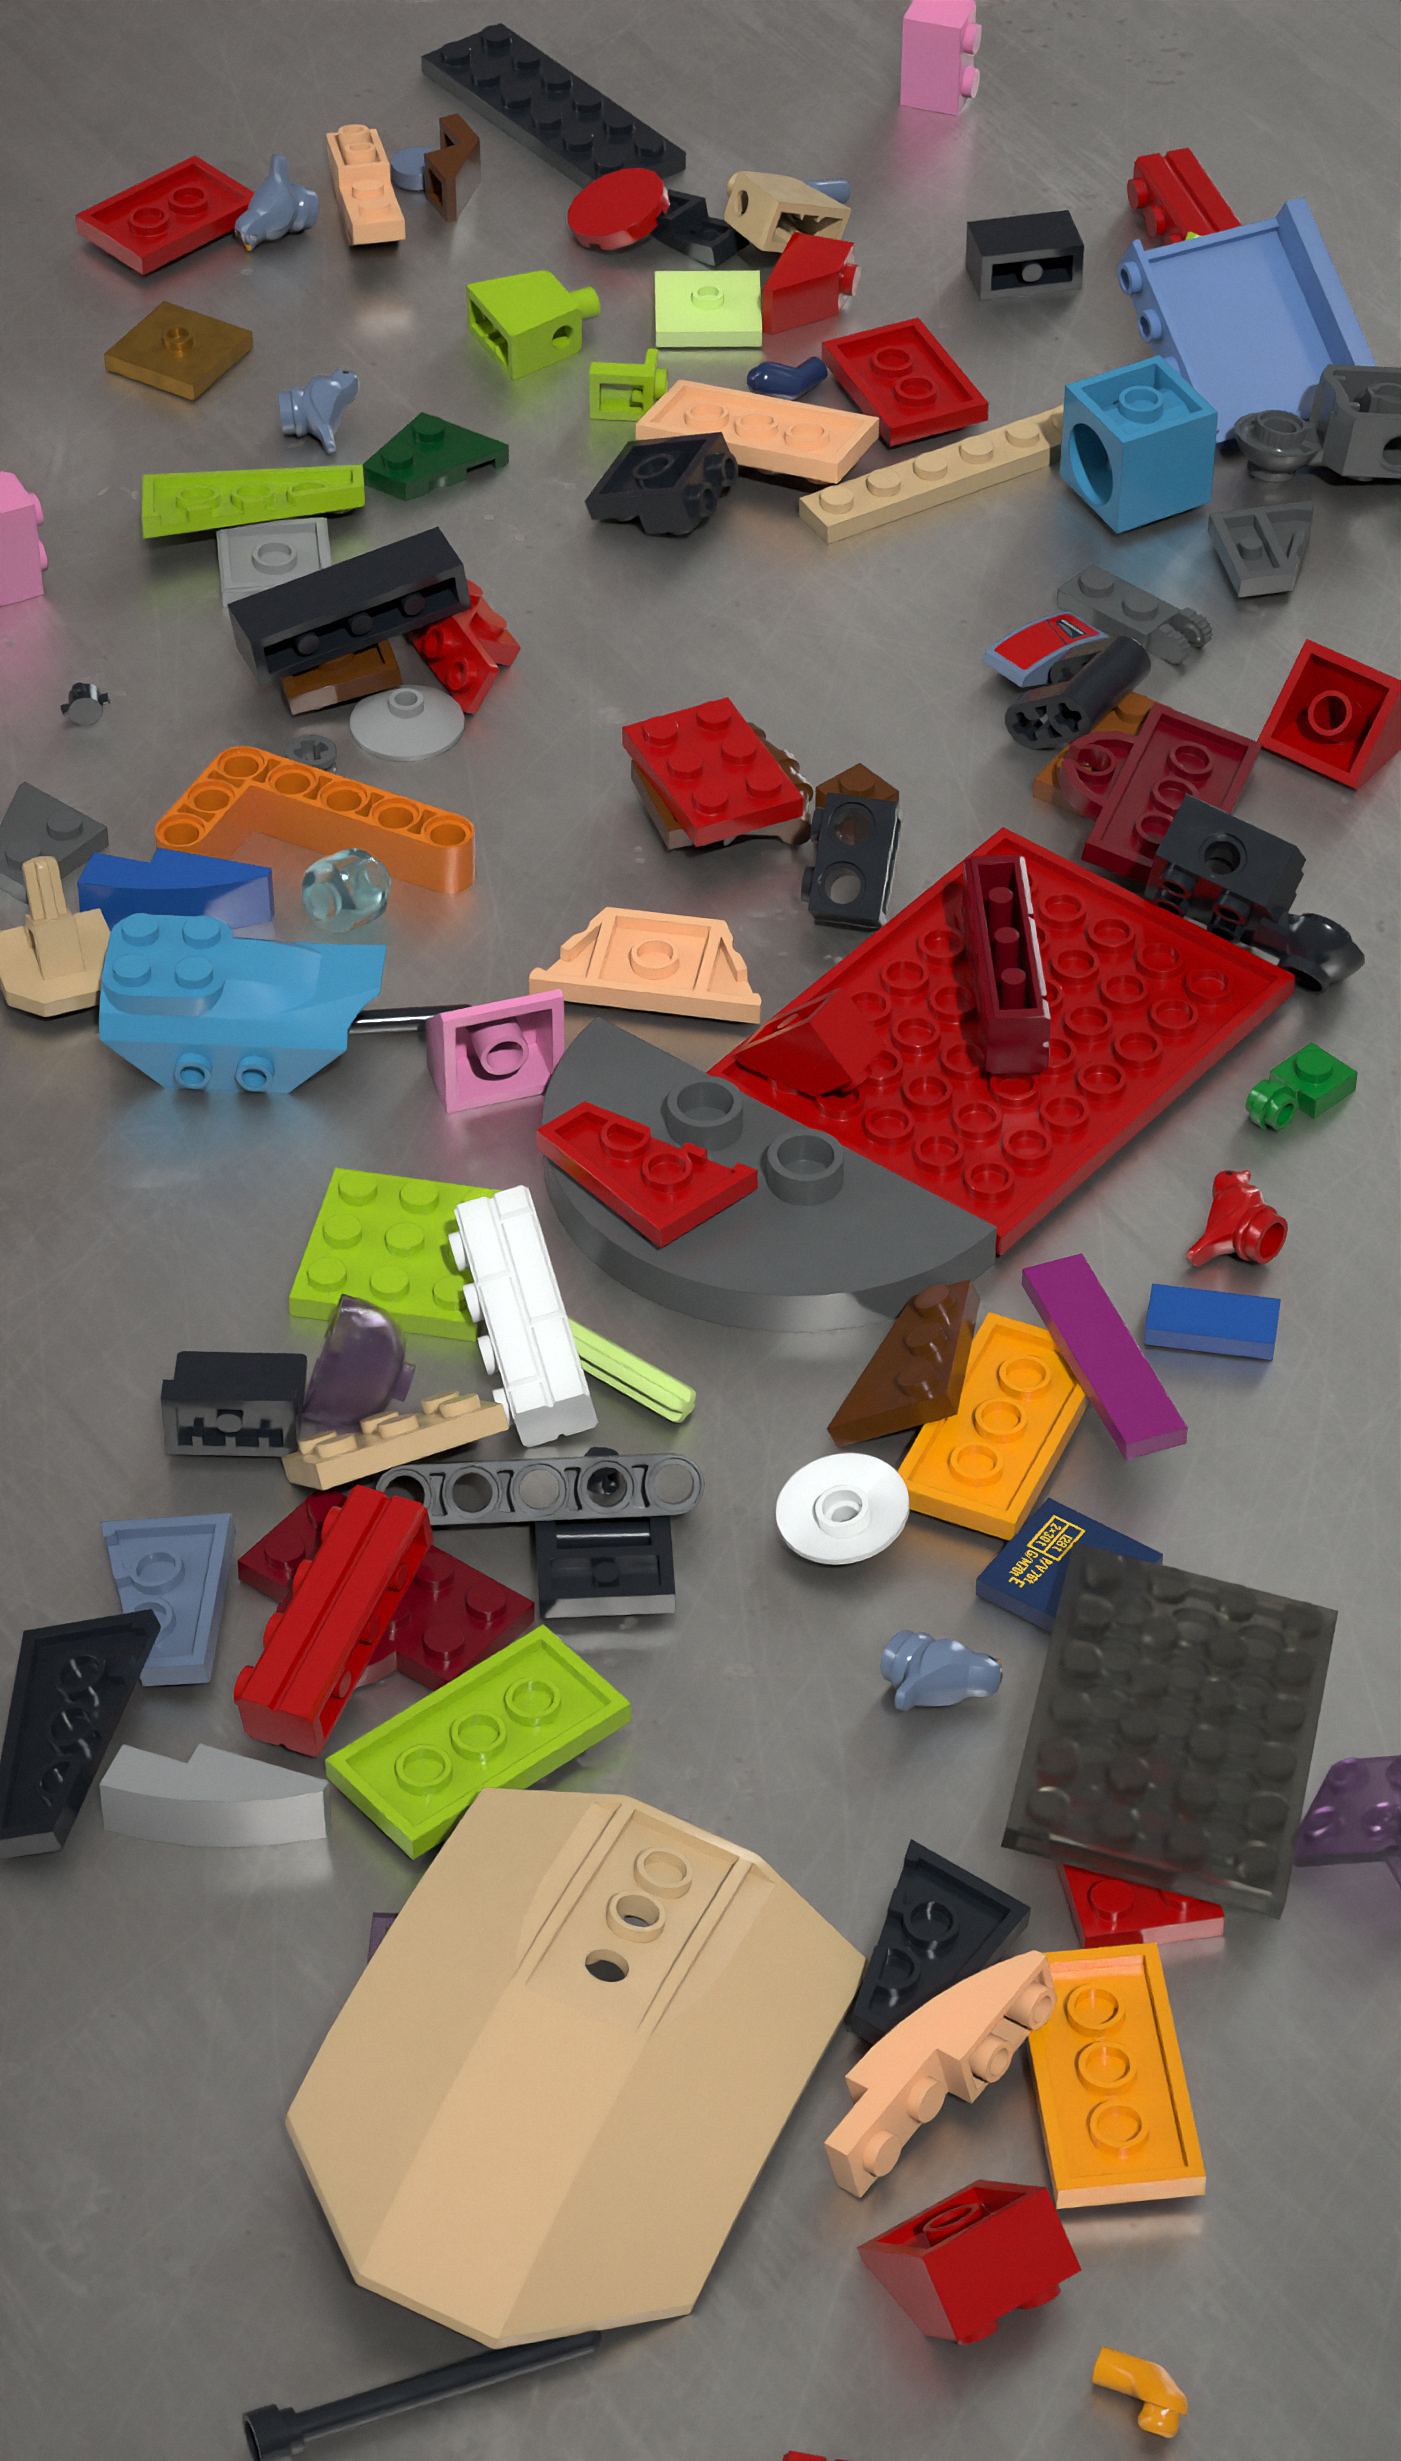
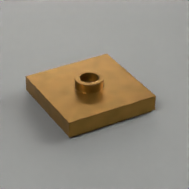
[104,301,253,401]

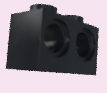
[801,792,904,928]

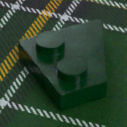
[362,412,509,501]

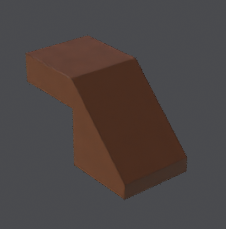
[424,113,481,223]

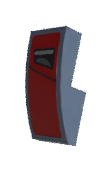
[982,611,1109,687]

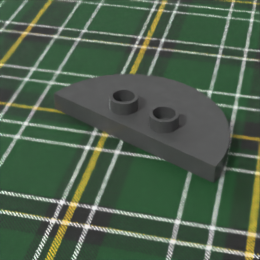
[542,1016,997,1333]

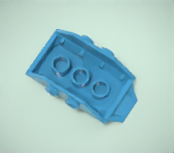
[99,913,387,1094]

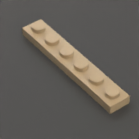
[799,404,1064,545]

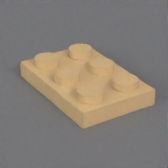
[281,1390,510,1490]

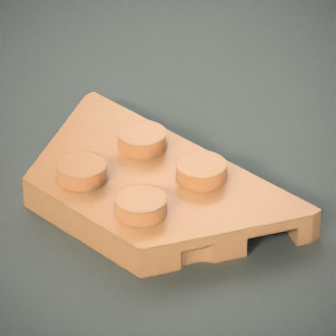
[529,907,762,1024]

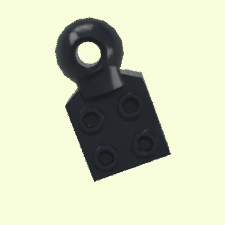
[1144,793,1365,994]

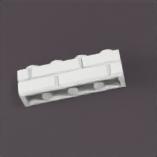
[448,1185,599,1448]

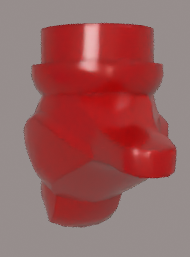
[1186,1170,1288,1267]

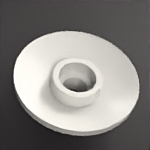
[776,1453,910,1565]

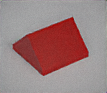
[1257,639,1401,790]

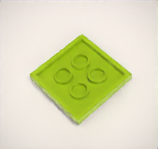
[289,1167,503,1343]

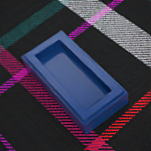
[1144,1284,1281,1360]

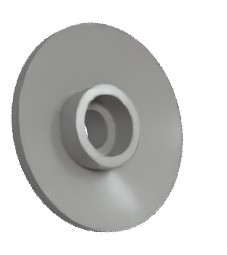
[350,685,465,762]

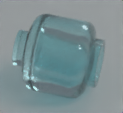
[302,848,391,934]

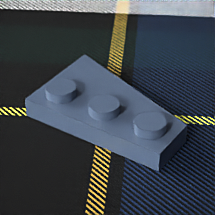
[100,1513,236,1687]

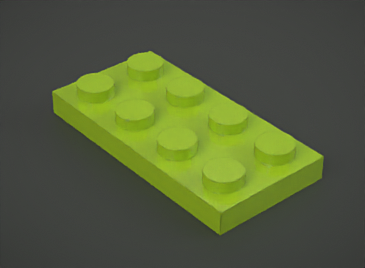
[325,1624,631,1860]

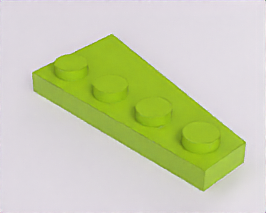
[142,465,365,539]

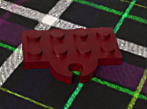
[1058,702,1263,885]
[237,1488,535,1691]

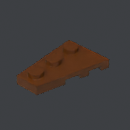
[827,1279,981,1448]

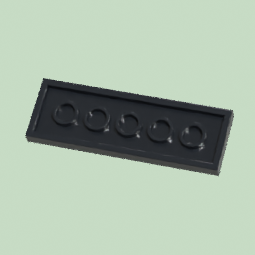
[421,23,686,189]

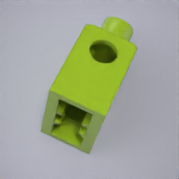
[466,270,601,381]

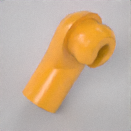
[1092,2346,1188,2439]

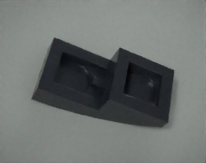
[650,189,750,266]

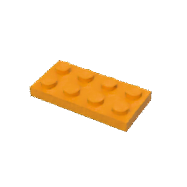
[897,1312,1090,1541]
[1013,1942,1206,2209]

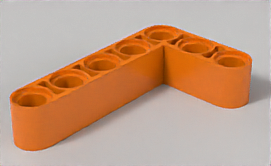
[154,746,476,893]

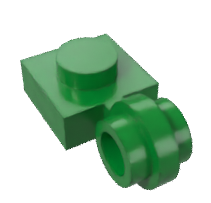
[1245,1042,1358,1130]

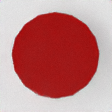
[568,168,670,250]

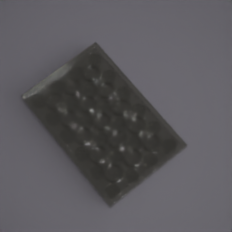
[1001,1542,1338,1920]

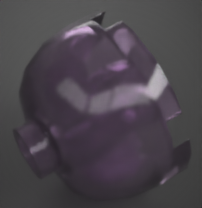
[302,1294,416,1428]

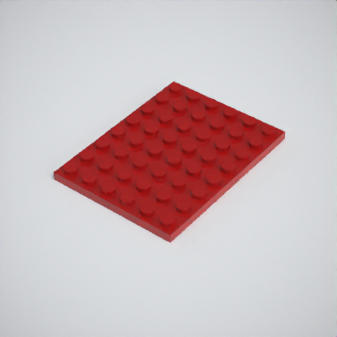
[706,827,1295,1256]

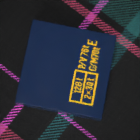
[975,1498,1163,1652]

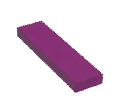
[1022,1253,1188,1460]

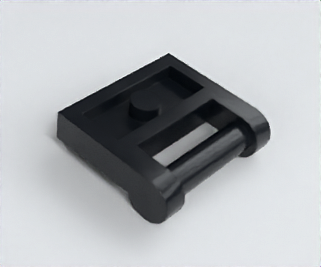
[535,1515,676,1618]

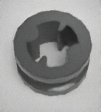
[285,735,337,774]

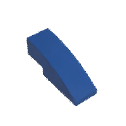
[77,848,275,932]

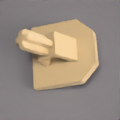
[0,856,110,1017]

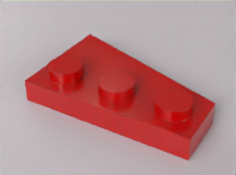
[536,1101,758,1248]

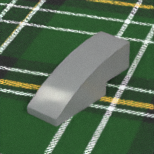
[99,1743,332,1848]

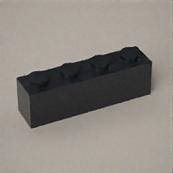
[227,527,472,686]

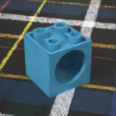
[1060,355,1218,534]

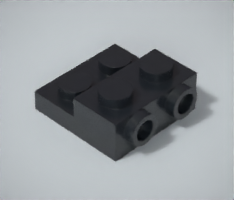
[584,432,738,535]

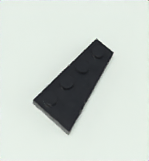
[0,1609,161,1859]

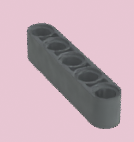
[375,1453,705,1525]

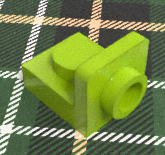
[589,348,668,421]

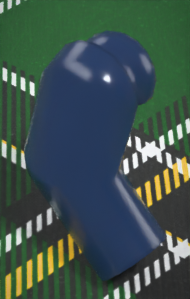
[747,356,828,401]

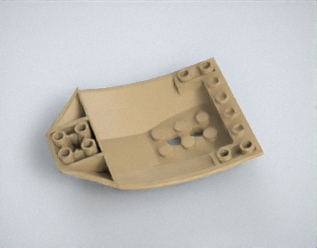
[284,1788,869,2349]

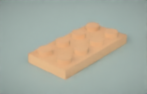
[635,379,879,485]

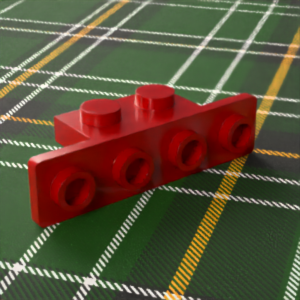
[405,579,521,714]

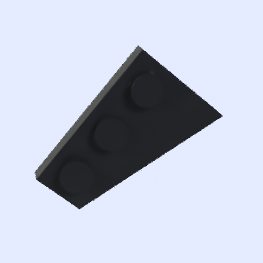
[850,1839,1031,2045]

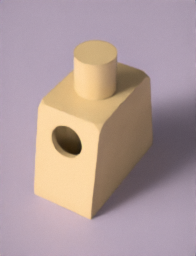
[724,171,852,253]

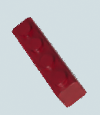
[962,854,1051,1074]

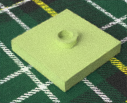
[655,271,762,348]

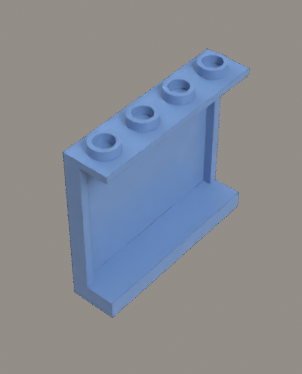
[1117,197,1377,450]

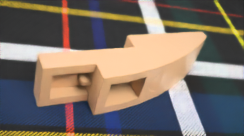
[325,124,406,246]
[823,1950,1058,2198]

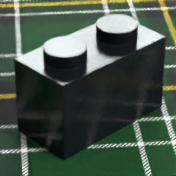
[965,210,1084,301]

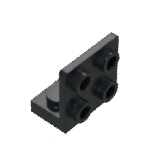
[160,1351,308,1457]

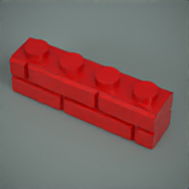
[1127,148,1242,246]
[233,1484,434,1757]

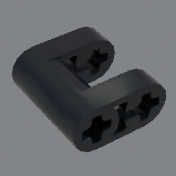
[1005,636,1151,749]

